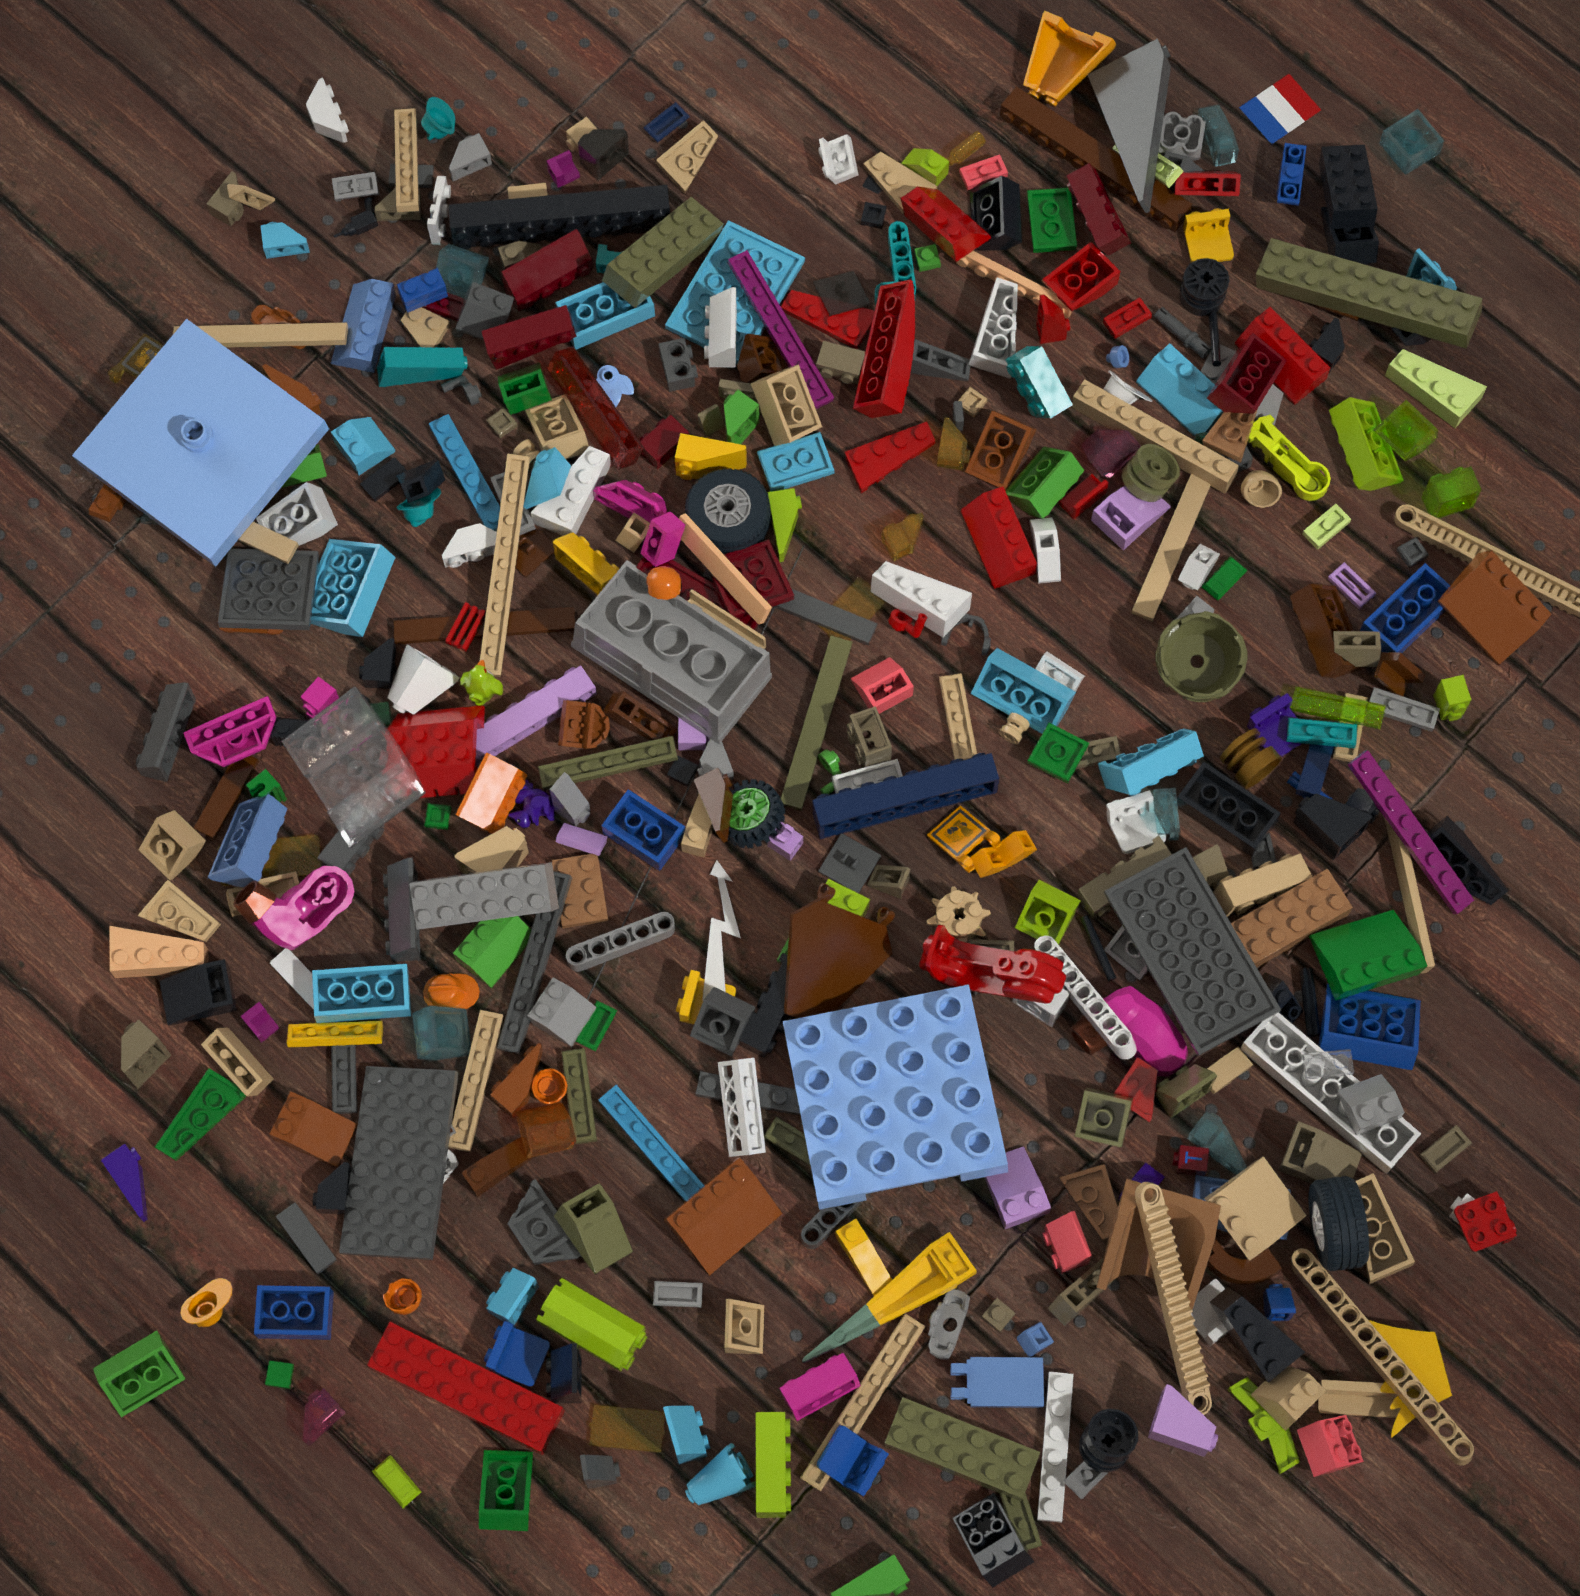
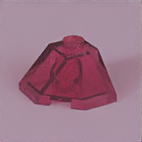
[1081,429,1141,477]
[303,1388,346,1446]

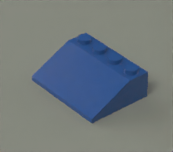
[1319,984,1421,1070]

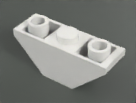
[306,78,349,143]
[1030,517,1061,584]
[442,523,497,568]

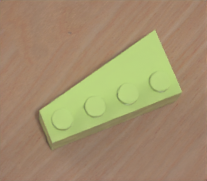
[1385,349,1487,428]

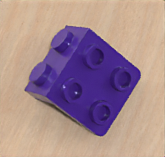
[1247,693,1303,757]

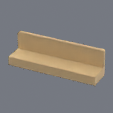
[688,589,766,649]
[1318,1380,1401,1418]

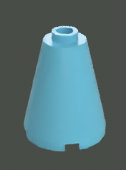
[685,1443,756,1505]

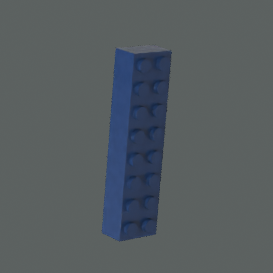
[812,753,999,839]

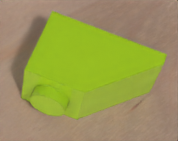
[901,148,949,187]

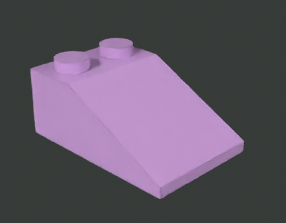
[984,1146,1051,1229]

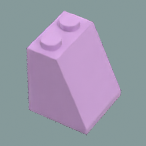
[1148,1384,1218,1457]

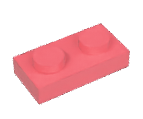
[959,154,1008,191]

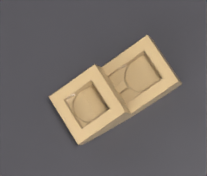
[1207,1046,1253,1094]

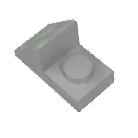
[1064,1462,1107,1499]

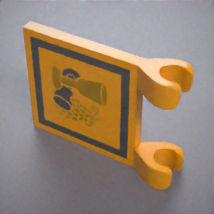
[927,805,1002,873]

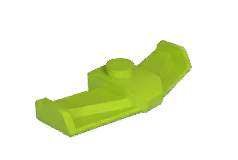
[1227,1377,1300,1474]

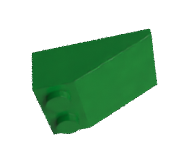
[479,1450,533,1531]

